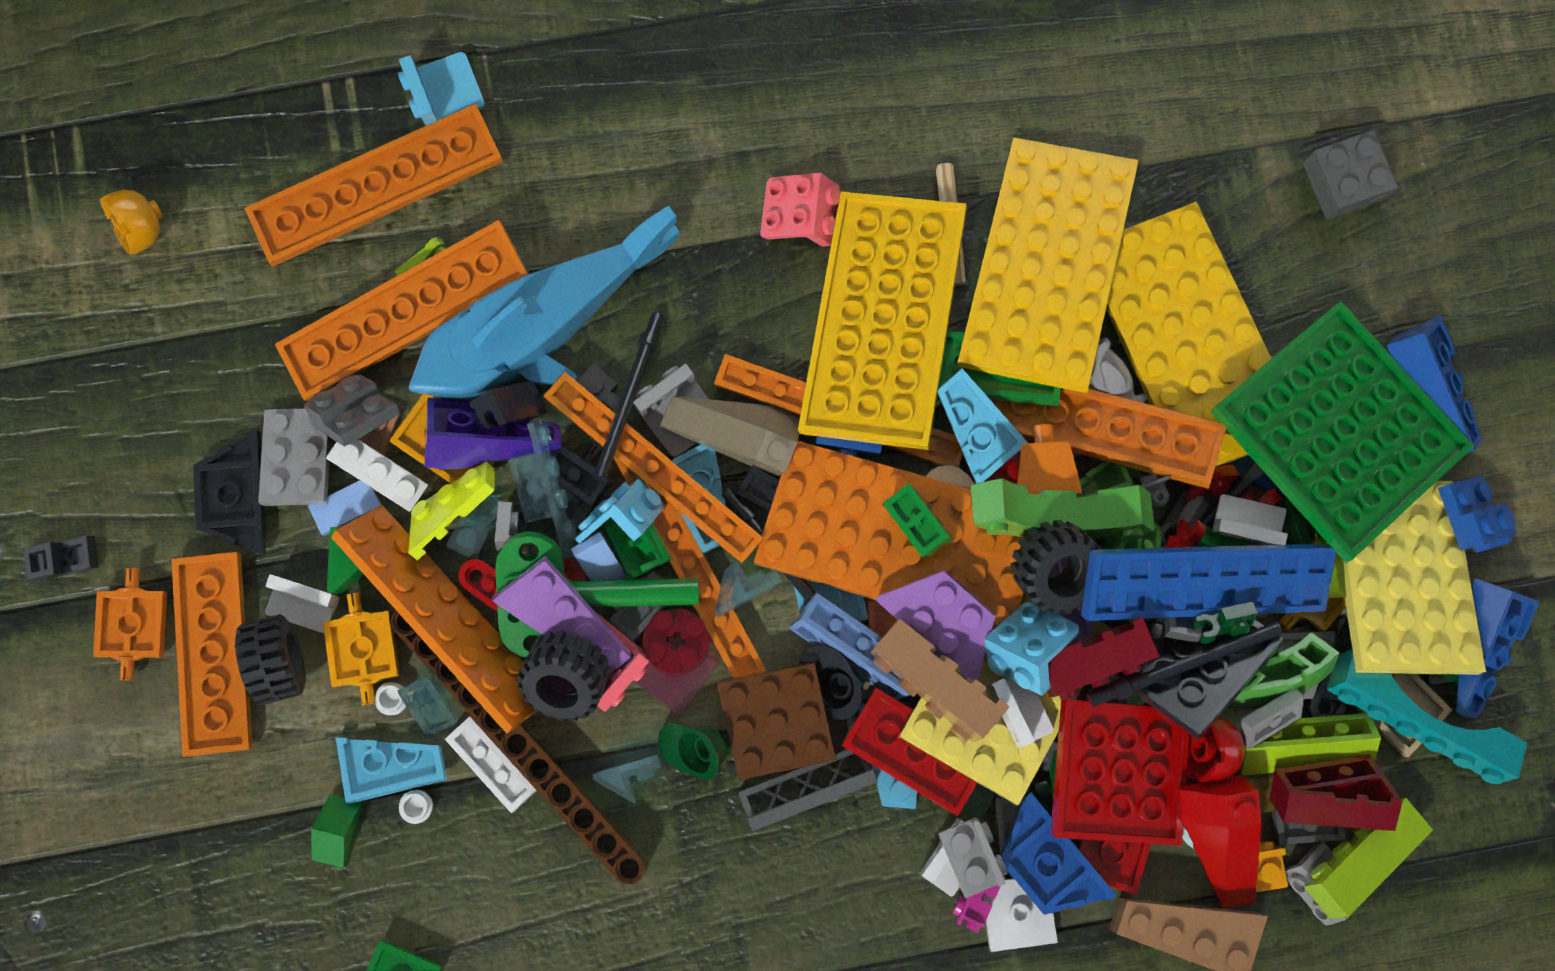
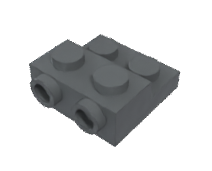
[304,373,400,447]

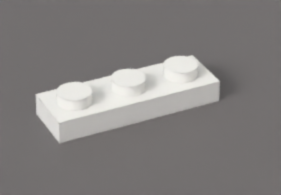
[326,439,428,512]
[445,716,537,813]

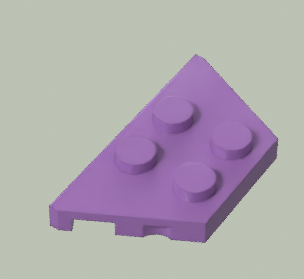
[876,569,996,681]

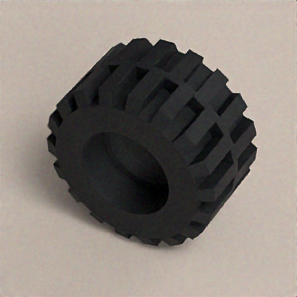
[1011,520,1102,615]
[235,614,306,706]
[517,631,611,721]

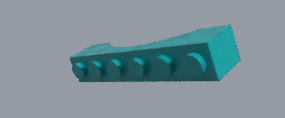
[1327,649,1527,784]

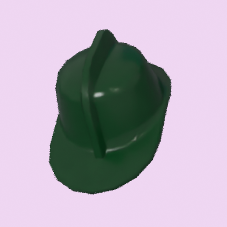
[658,722,732,781]

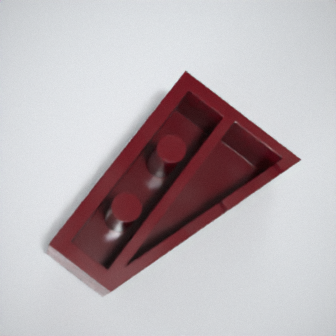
[1047,617,1160,701]
[1269,754,1403,831]

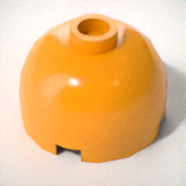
[100,190,163,256]

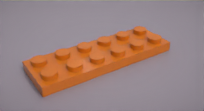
[171,552,253,757]

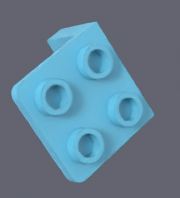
[398,52,485,126]
[575,478,666,544]
[984,602,1079,696]

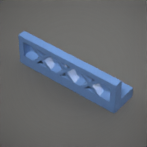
[788,593,910,700]

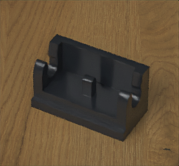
[469,381,548,429]

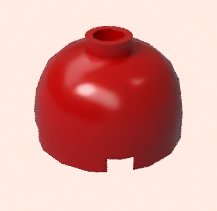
[1187,717,1245,783]

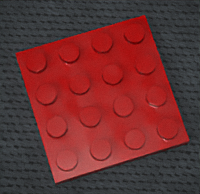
[1051,699,1190,846]

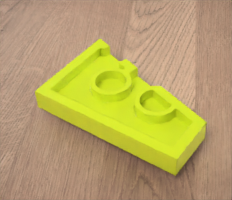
[408,461,495,560]

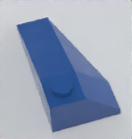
[1387,315,1482,453]
[1456,578,1540,719]

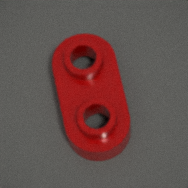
[458,559,498,611]

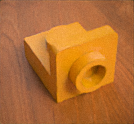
[1256,841,1288,892]

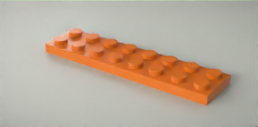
[244,103,503,267]
[275,220,529,401]
[991,388,1226,489]
[331,505,537,734]

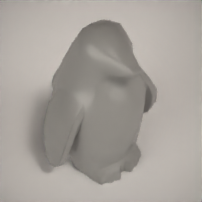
[1088,338,1148,403]

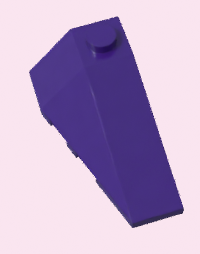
[424,398,561,470]

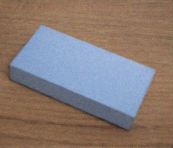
[308,480,382,536]
[571,532,627,581]

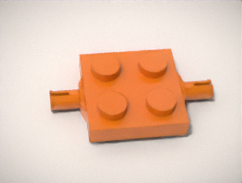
[93,568,167,681]

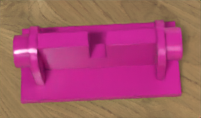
[953,876,1005,933]

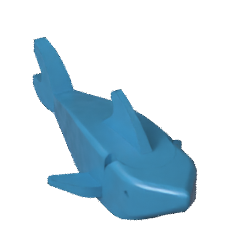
[409,206,680,401]

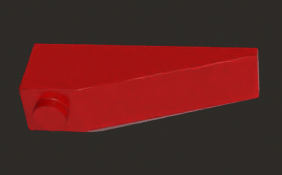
[1177,776,1261,909]

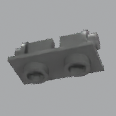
[1134,473,1171,507]

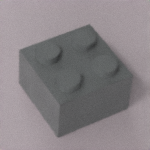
[1303,130,1398,220]

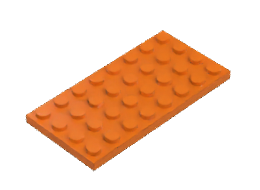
[754,441,1026,632]

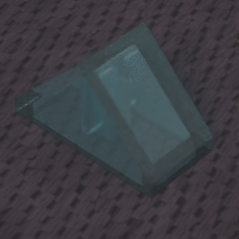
[397,675,457,738]

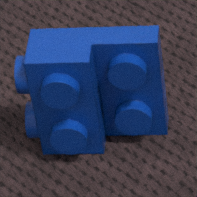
[1438,475,1517,553]

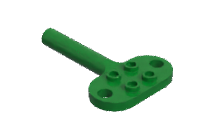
[495,531,699,657]

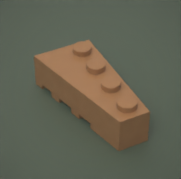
[871,619,1010,743]
[1109,897,1268,971]

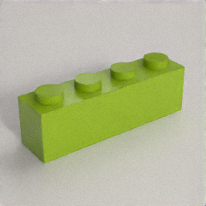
[1239,713,1381,775]
[1303,798,1433,919]

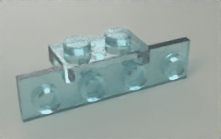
[508,417,576,552]

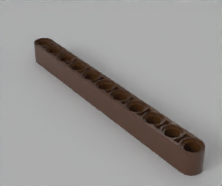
[391,611,647,885]

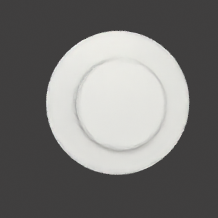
[375,682,409,715]
[399,790,433,824]

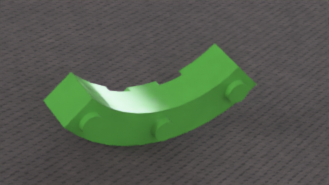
[971,478,1155,540]
[1228,632,1339,708]

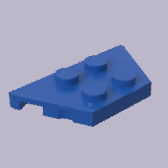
[1000,792,1117,915]

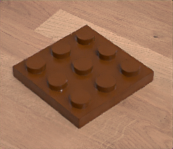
[717,661,836,780]

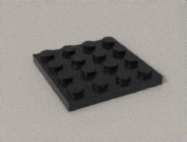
[1111,618,1284,740]

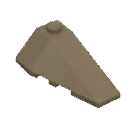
[659,396,800,478]

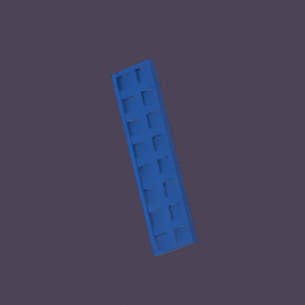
[1081,544,1336,621]

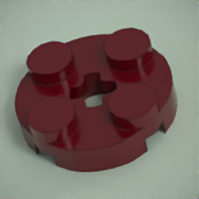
[643,609,710,676]

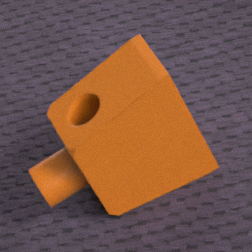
[1017,424,1082,497]

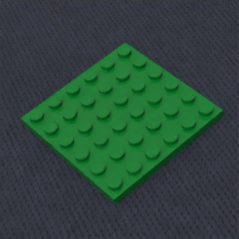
[1210,301,1474,563]

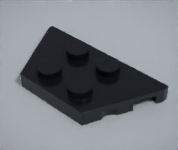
[193,430,267,555]

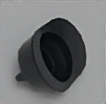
[799,644,863,720]

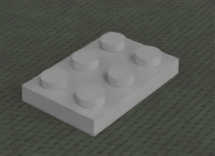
[258,409,331,506]

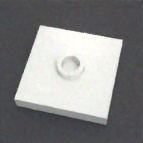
[982,878,1058,952]

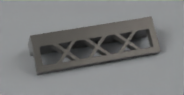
[738,750,878,832]

